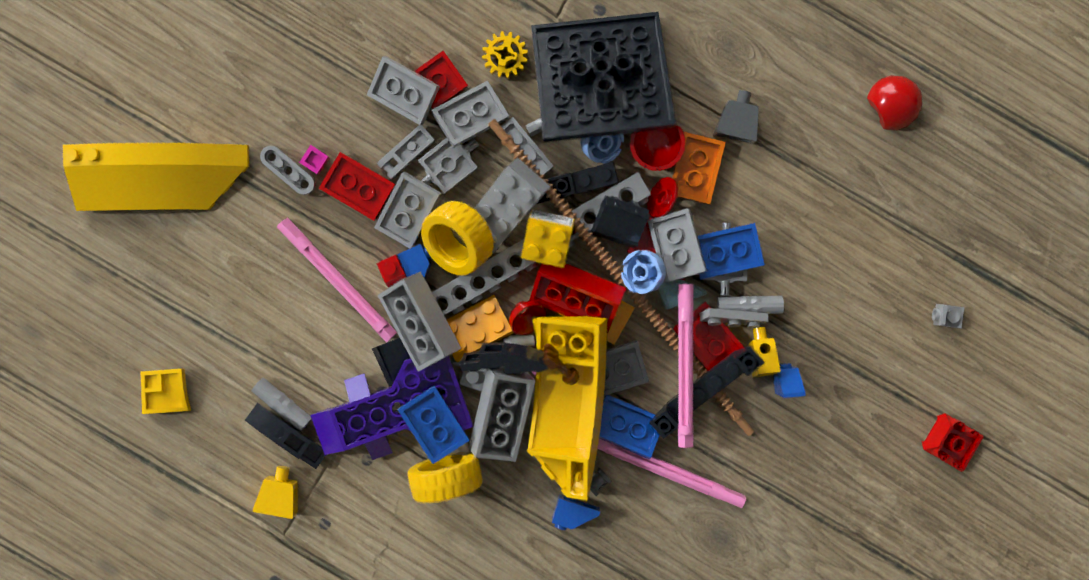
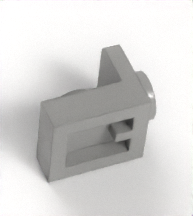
[932,304,964,328]

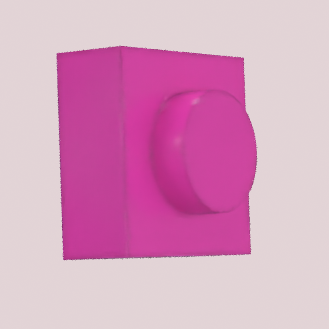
[299,145,330,175]

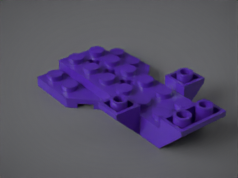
[311,355,474,460]

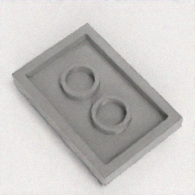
[367,56,440,125]
[432,81,509,148]
[374,172,441,248]
[648,208,707,283]

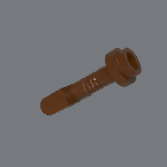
[544,344,579,385]

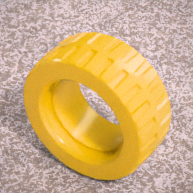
[421,201,494,276]
[407,452,483,503]

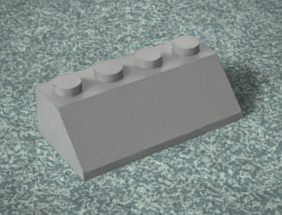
[378,272,461,371]

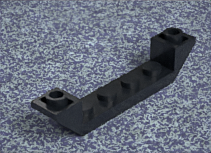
[650,345,765,439]

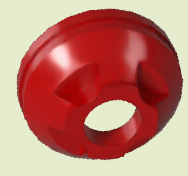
[509,301,546,335]

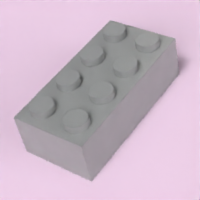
[474,158,551,254]
[469,368,535,462]

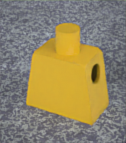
[748,327,781,378]
[253,466,298,519]

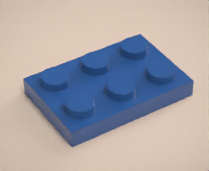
[698,223,764,279]
[398,385,469,464]
[599,395,660,459]

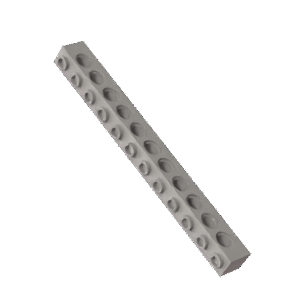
[432,172,651,318]

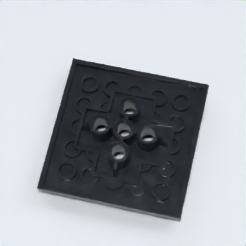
[531,12,676,142]

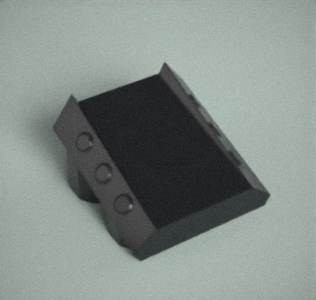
[591,196,650,248]
[372,338,411,387]

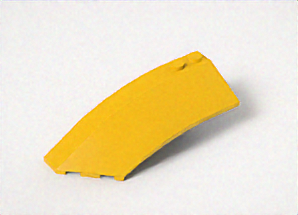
[527,316,607,501]

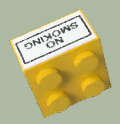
[521,210,574,268]

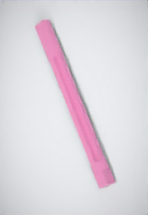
[277,218,397,343]
[678,284,693,448]
[598,439,746,508]

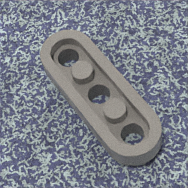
[260,146,316,195]

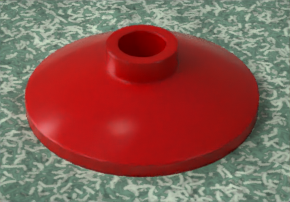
[647,177,678,218]

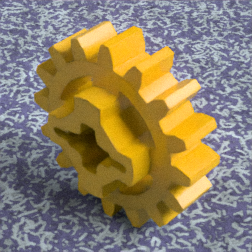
[482,31,528,79]

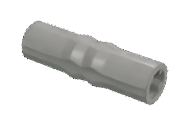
[717,296,784,314]
[251,377,312,432]

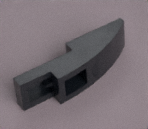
[537,162,619,204]
[460,342,548,375]
[245,402,326,469]

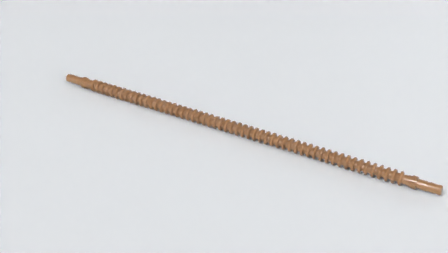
[488,118,754,436]

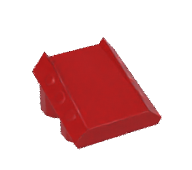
[922,413,984,472]

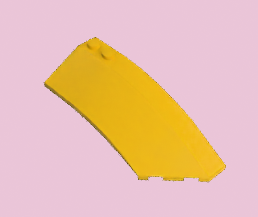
[63,143,249,211]

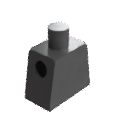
[713,90,759,144]

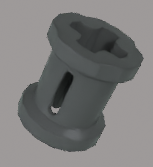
[590,468,612,496]

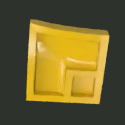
[140,368,191,414]

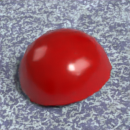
[867,75,922,131]
[630,125,685,171]

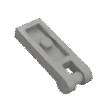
[377,125,435,180]

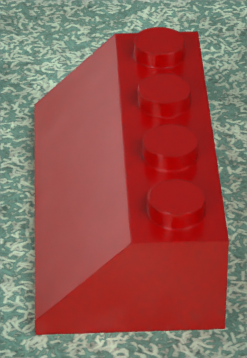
[529,263,626,333]

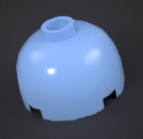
[580,134,624,164]
[621,250,666,294]

